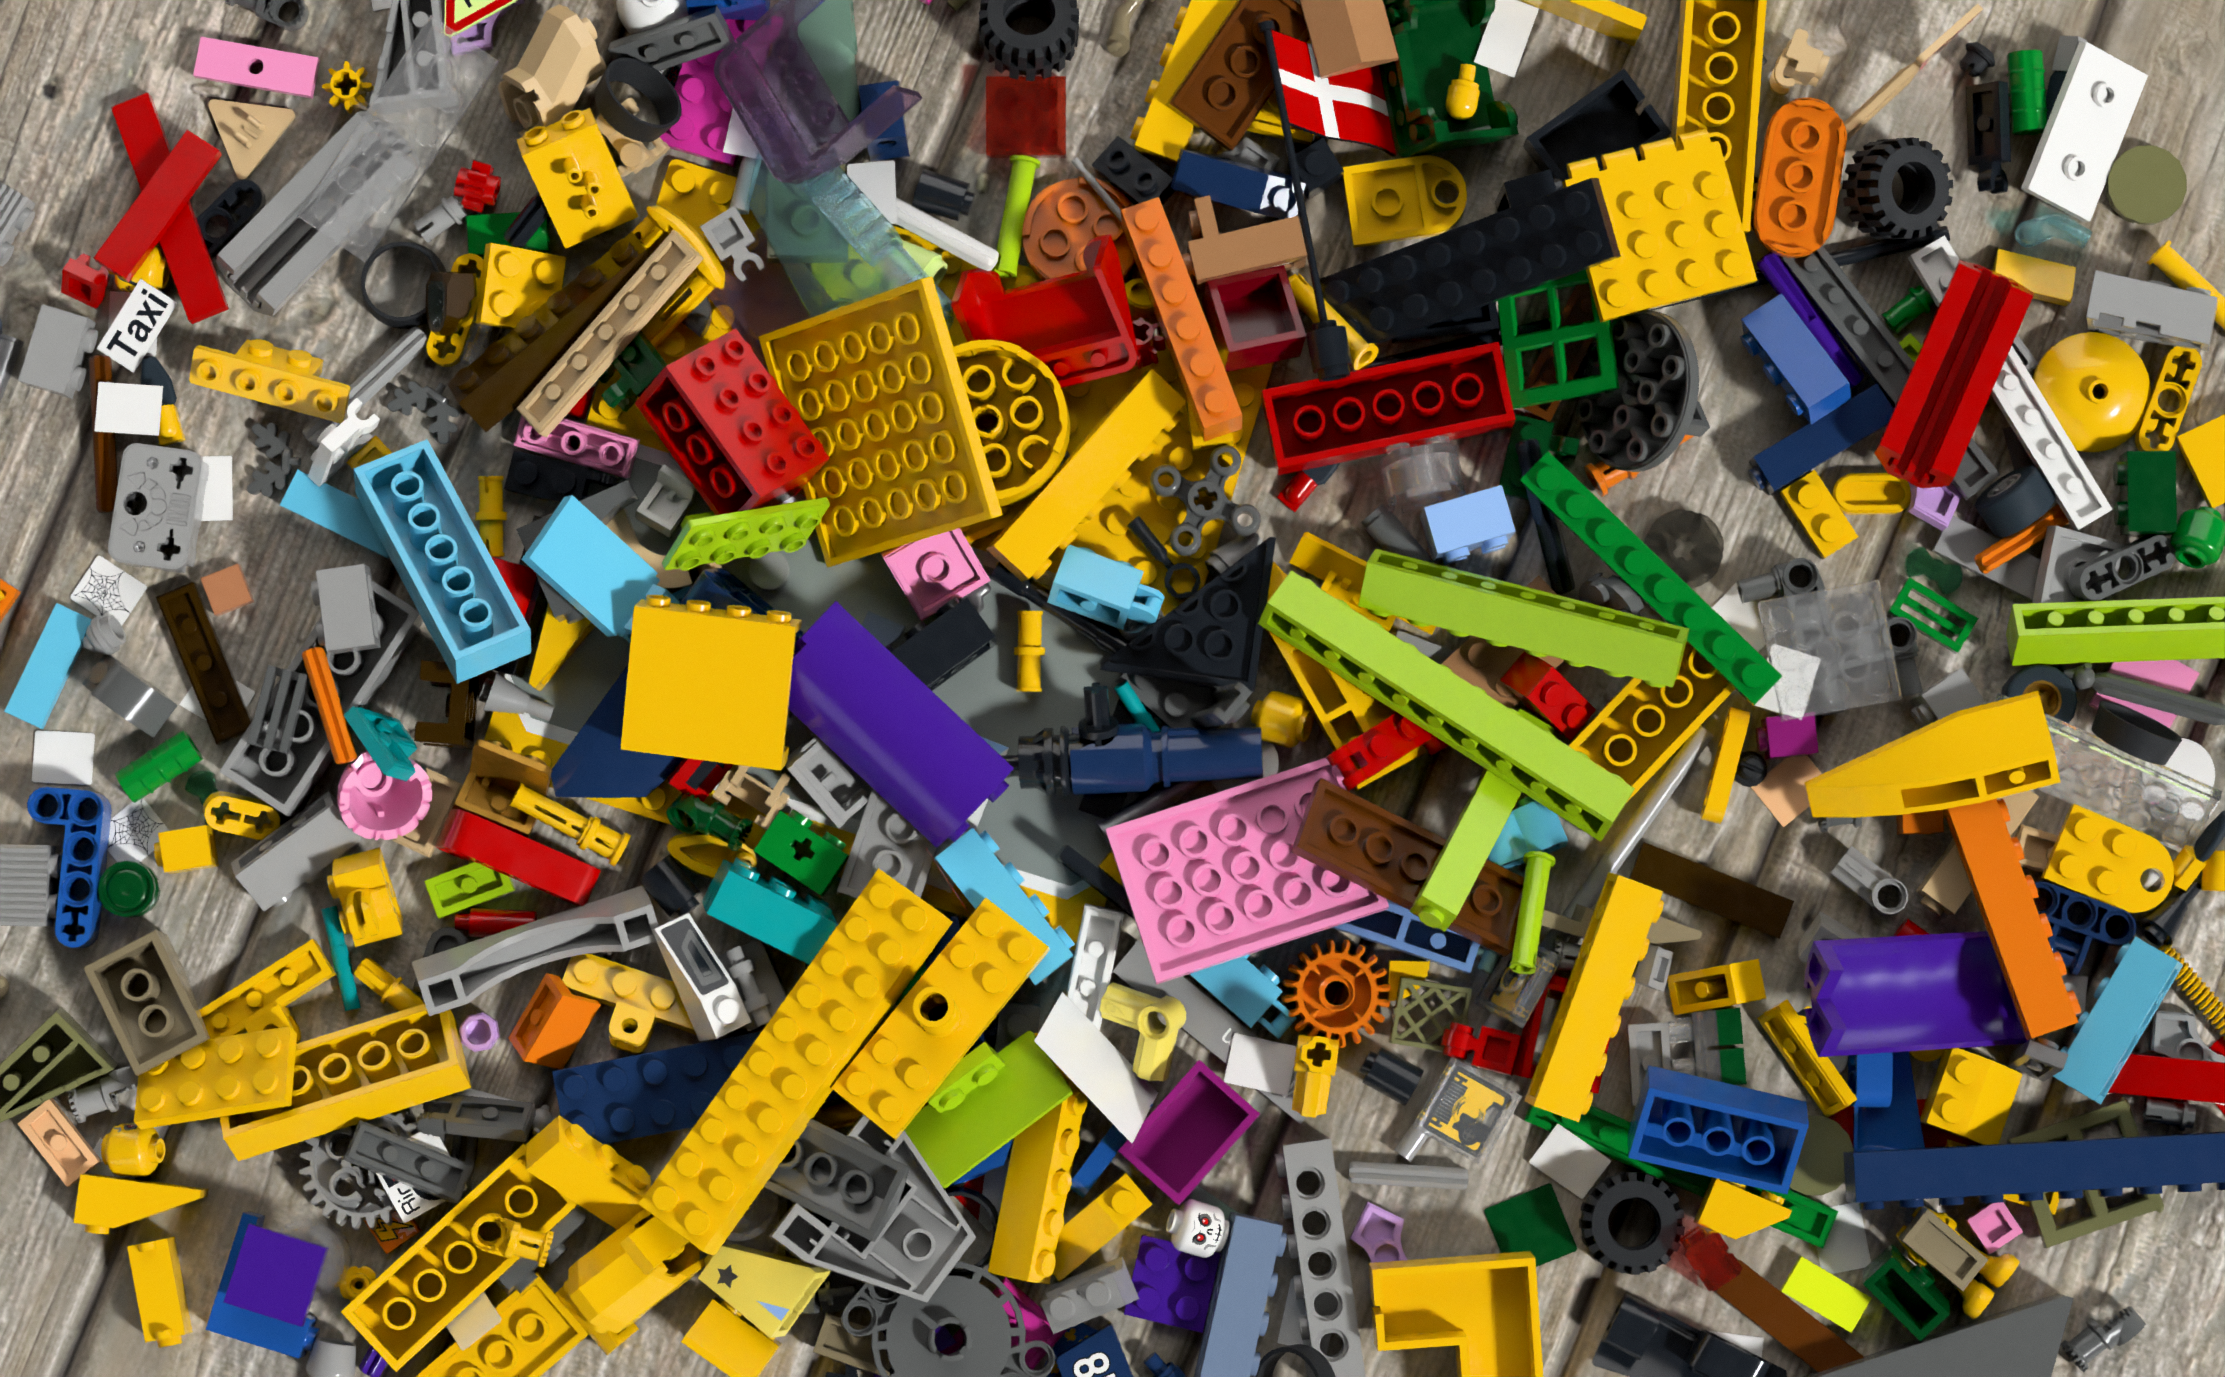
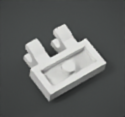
[308,398,380,487]

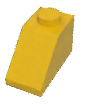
[1667,959,1766,1015]

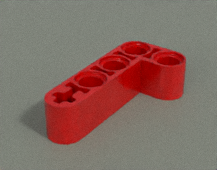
[435,809,601,906]

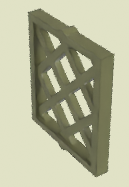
[1389,977,1472,1051]

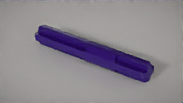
[1757,252,1864,388]

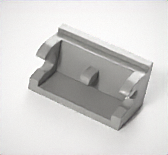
[785,734,868,829]

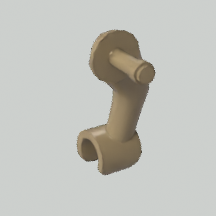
[1107,0,1156,57]

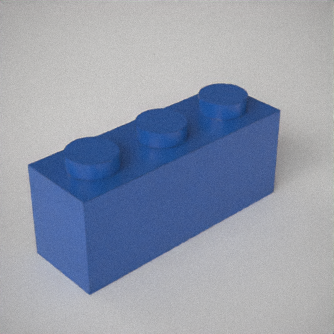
[1740,293,1851,424]

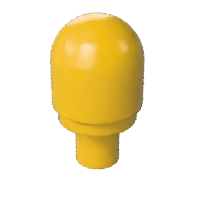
[1445,64,1480,120]

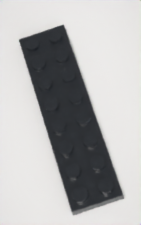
[1320,178,1621,345]

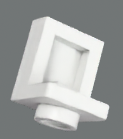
[635,465,696,537]

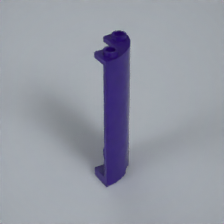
[788,601,1014,848]
[1804,931,2031,1057]

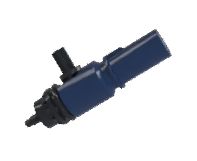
[1002,682,1263,796]

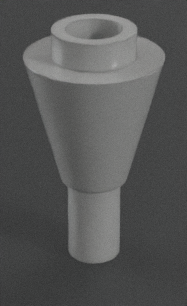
[478,673,554,721]

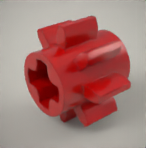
[454,160,501,213]
[1132,317,1166,370]

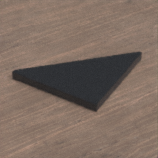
[1100,537,1276,692]

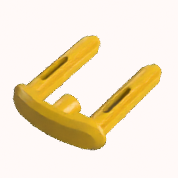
[632,205,725,349]

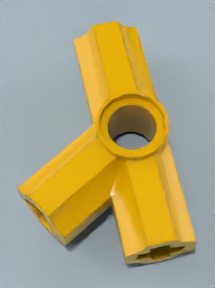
[1292,1035,1339,1118]

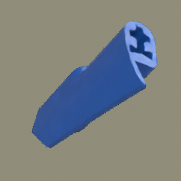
[1848,1051,1925,1152]

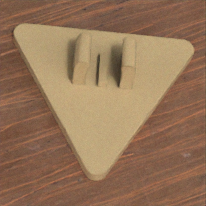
[208,99,296,180]

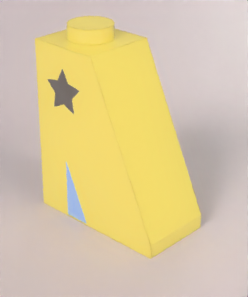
[698,1244,831,1338]

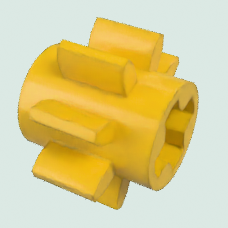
[322,61,374,114]

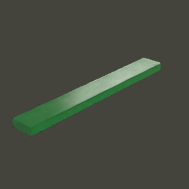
[1524,1104,1839,1249]

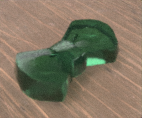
[1904,546,1963,595]
[185,770,235,826]

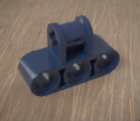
[2035,881,2136,976]

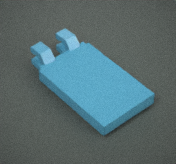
[521,495,679,643]

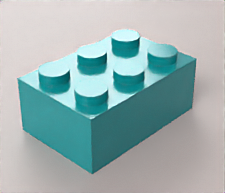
[702,857,838,965]

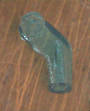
[2015,213,2092,249]

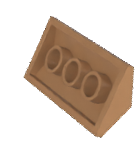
[1299,0,1399,79]

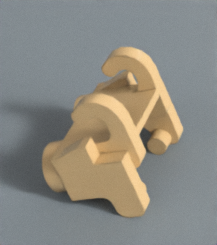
[1769,28,1830,96]
[596,98,670,177]
[712,765,791,830]

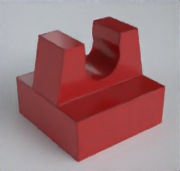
[61,253,111,309]

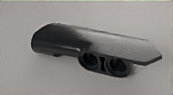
[1592,1294,1787,1377]

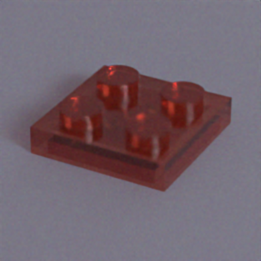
[986,76,1066,158]

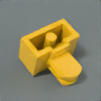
[327,847,403,947]

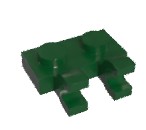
[599,331,667,412]
[1499,414,1580,501]

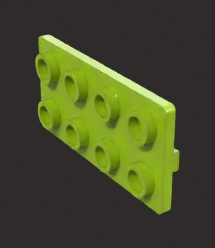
[662,497,830,571]
[904,1031,1073,1188]

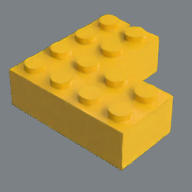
[1368,1251,1543,1377]

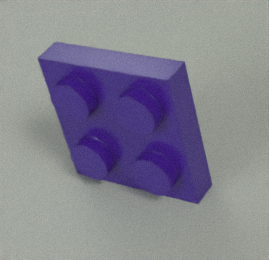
[1124,1234,1221,1333]

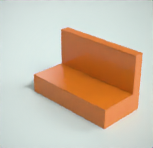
[508,973,601,1070]

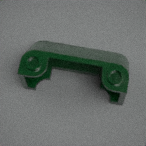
[1379,0,1519,157]

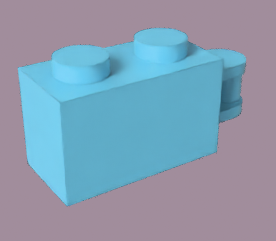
[1047,544,1165,630]
[1190,954,1297,1039]

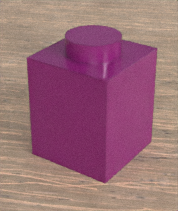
[1756,713,1819,760]

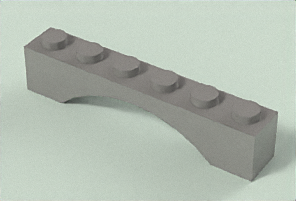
[411,885,659,1016]

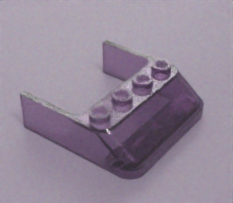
[714,0,922,185]

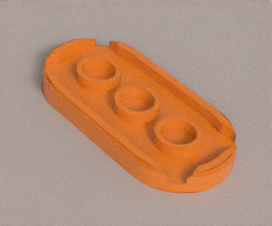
[1752,97,1847,258]

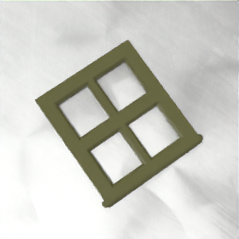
[2007,1097,2164,1248]

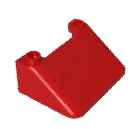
[951,234,1138,388]

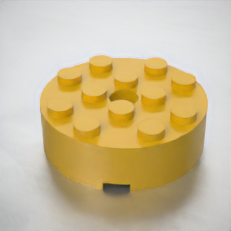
[953,340,1070,507]

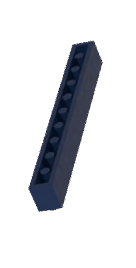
[1843,1132,2225,1210]

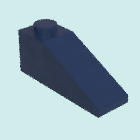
[1170,149,1306,219]

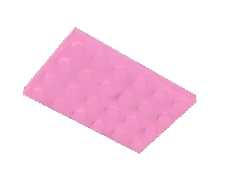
[1105,758,1389,985]

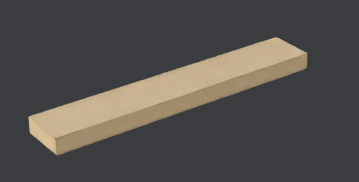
[516,230,704,438]

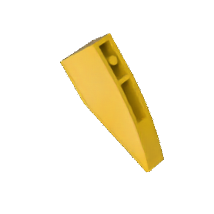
[1265,562,1426,791]
[1804,691,2060,818]

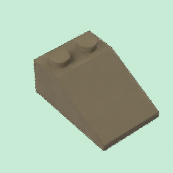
[83,930,210,1076]

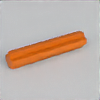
[1974,504,2069,574]
[302,647,357,765]

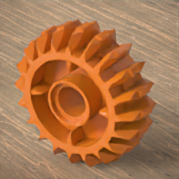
[1282,939,1391,1048]

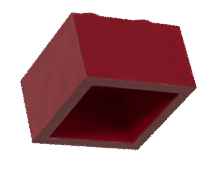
[1202,265,1306,372]

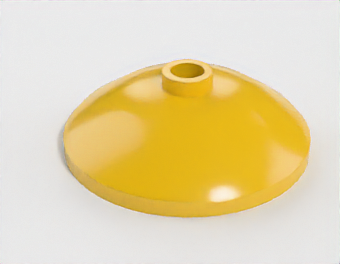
[2032,332,2151,452]

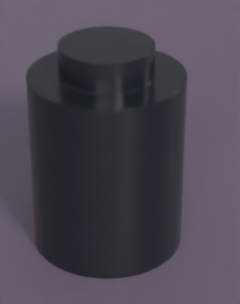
[912,169,975,221]
[639,855,701,918]
[1359,1047,1424,1106]

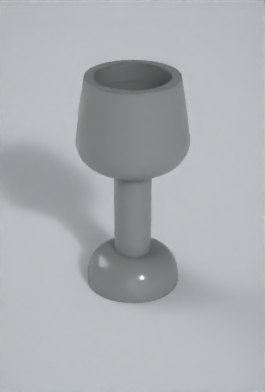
[306,1337,356,1377]

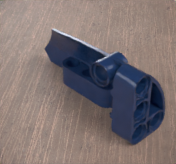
[551,568,804,798]

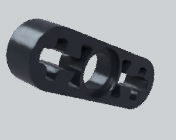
[196,179,266,260]

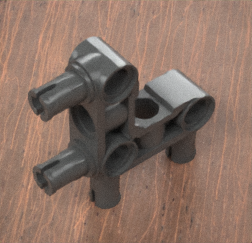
[1737,558,1923,717]

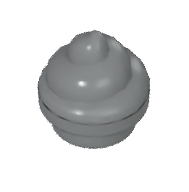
[83,615,126,655]

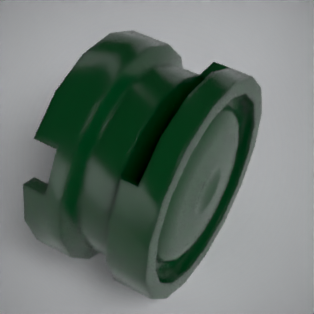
[98,861,161,918]

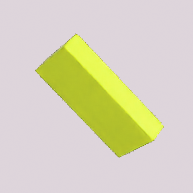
[1780,1256,1872,1333]

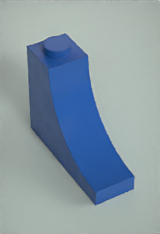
[205,1211,320,1359]

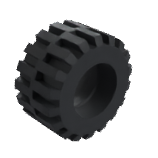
[979,0,1079,81]
[1842,137,1953,240]
[1579,1171,1685,1275]

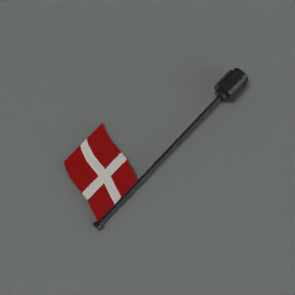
[1258,20,1396,382]

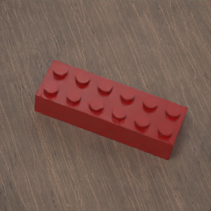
[1261,342,1516,476]

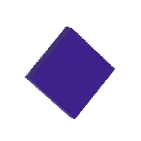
[223,1223,329,1327]

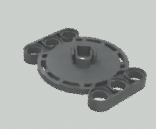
[840,1261,1055,1377]

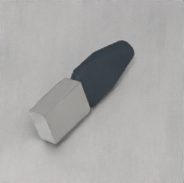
[2046,36,2087,121]

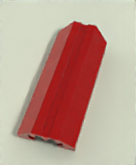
[1875,260,2034,488]

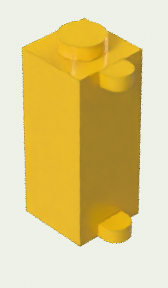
[127,1237,193,1348]

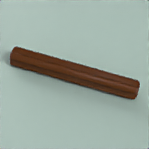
[89,355,118,513]

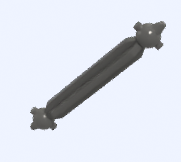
[2063,663,2225,726]

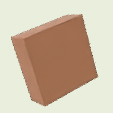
[200,564,255,617]

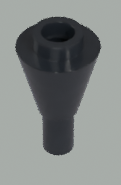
[2139,880,2201,946]

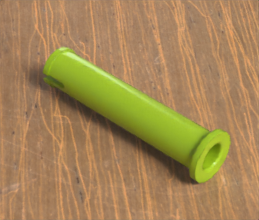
[992,155,1041,278]
[1509,851,1556,974]

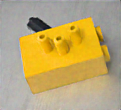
[504,108,639,249]

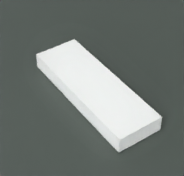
[1066,903,1125,1031]

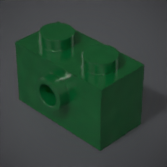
[2113,451,2177,536]
[1863,1244,1950,1341]

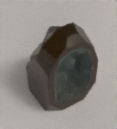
[425,271,476,336]

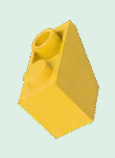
[1693,1177,1792,1240]

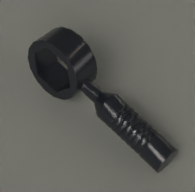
[1127,516,1201,600]

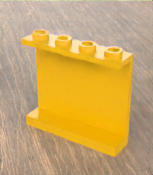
[620,595,802,771]

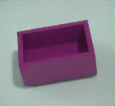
[1118,1060,1260,1206]

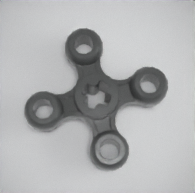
[1150,445,1261,556]

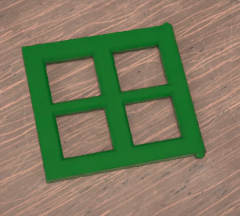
[1498,269,1619,409]

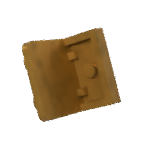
[453,739,552,838]

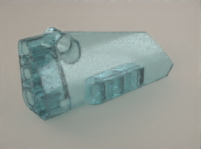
[747,115,953,331]

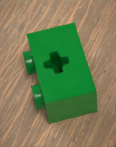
[753,809,849,896]

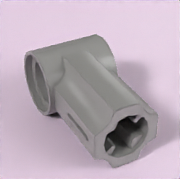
[1830,846,1908,916]

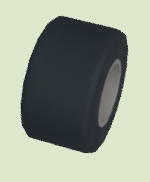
[1975,465,2055,537]

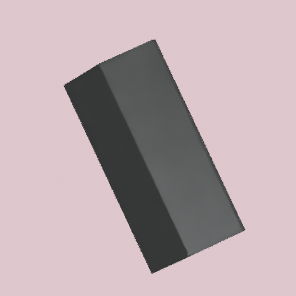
[764,1119,910,1242]

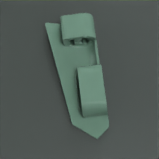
[787,0,863,144]

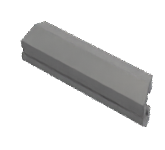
[216,111,421,317]

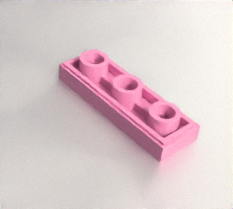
[193,37,320,99]
[514,415,640,479]

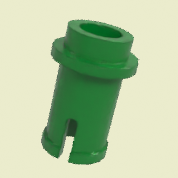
[1881,285,1934,334]

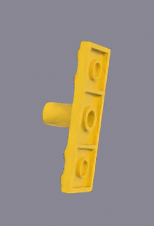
[831,898,1050,1141]

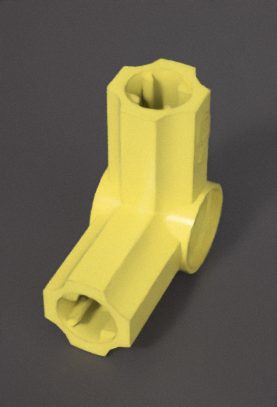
[1099,982,1186,1082]

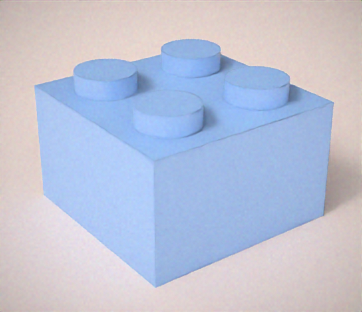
[1419,485,1516,566]

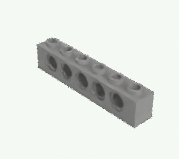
[1275,1138,1366,1377]

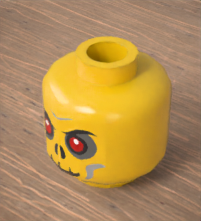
[101,1123,165,1177]

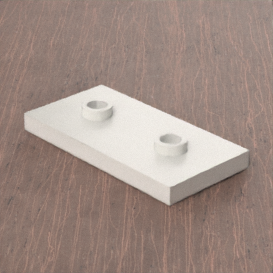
[2021,42,2148,222]

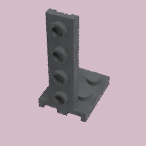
[1115,673,1253,730]

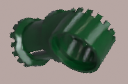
[666,792,753,851]

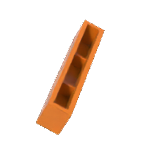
[1121,197,1242,442]
[1943,798,2081,1040]

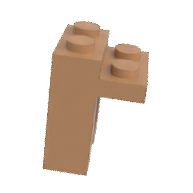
[1182,195,1307,293]

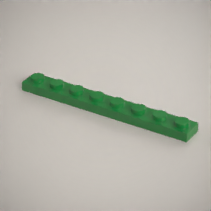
[1520,451,1783,707]

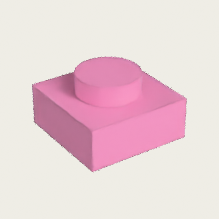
[1965,1202,2023,1254]

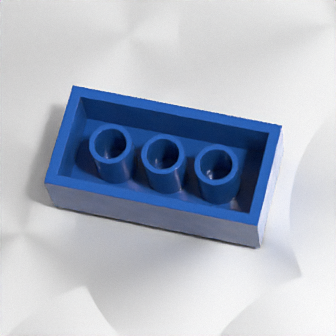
[1628,1065,1809,1195]

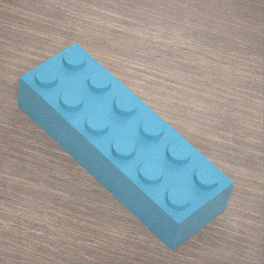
[353,439,531,684]

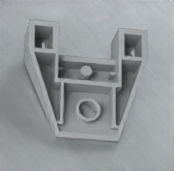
[769,1113,976,1303]

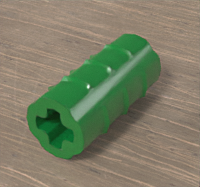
[2006,50,2048,135]
[115,730,203,803]

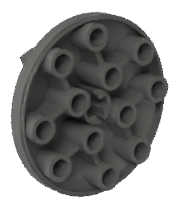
[1576,310,1710,472]

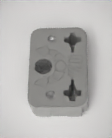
[108,443,209,573]

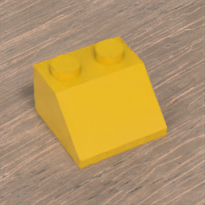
[1920,1048,2023,1145]
[681,1297,782,1377]

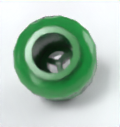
[2170,506,2225,569]

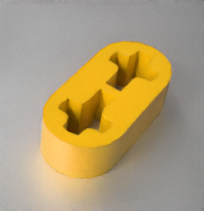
[203,791,280,840]

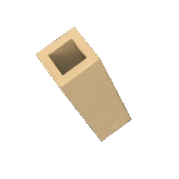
[1915,790,2039,916]

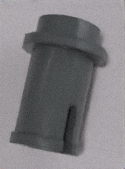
[2143,1097,2196,1131]

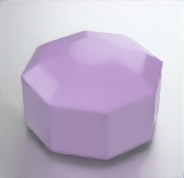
[459,1012,500,1052]

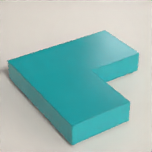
[343,706,418,781]

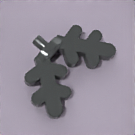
[387,381,460,445]
[247,423,301,497]

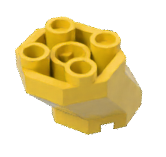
[564,1209,705,1334]

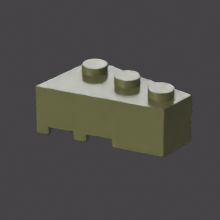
[0,1006,118,1123]

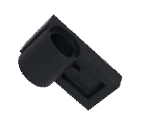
[1092,136,1176,206]

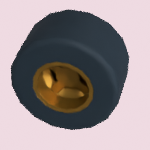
[1999,664,2077,736]

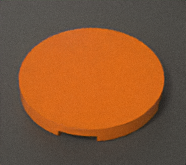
[1022,176,1135,281]

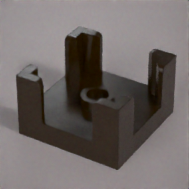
[414,660,480,750]

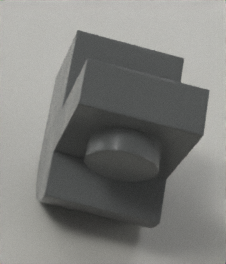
[82,655,178,738]

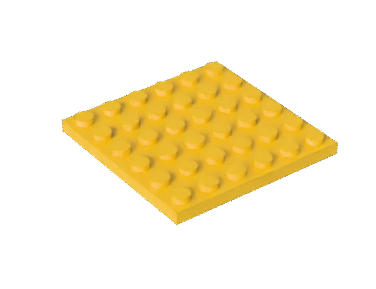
[758,276,1003,568]

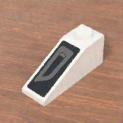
[652,913,751,1041]

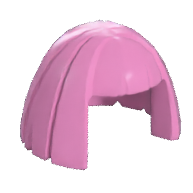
[337,750,432,840]

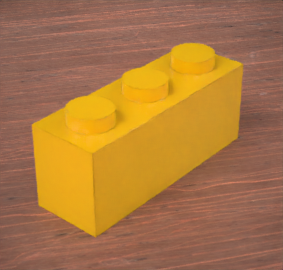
[526,1115,651,1230]

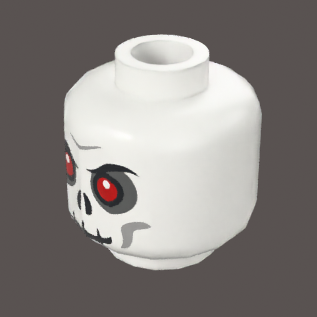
[1166,1199,1230,1258]

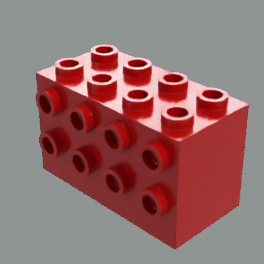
[635,328,830,515]

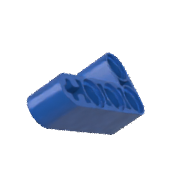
[27,787,112,948]

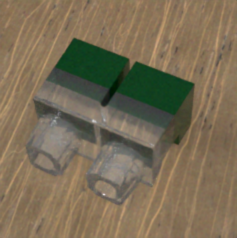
[1668,1007,1747,1085]

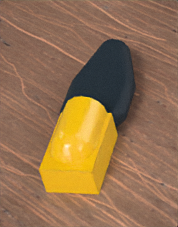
[141,357,186,447]
[2173,811,2225,891]

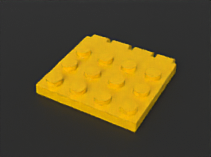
[1562,128,1757,323]

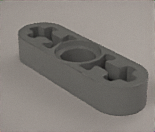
[2069,535,2176,601]

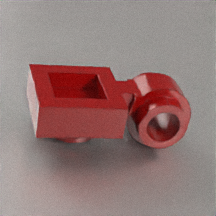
[1441,1022,1523,1076]

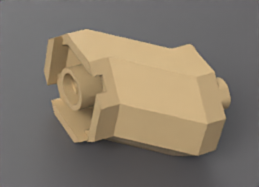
[498,4,607,137]

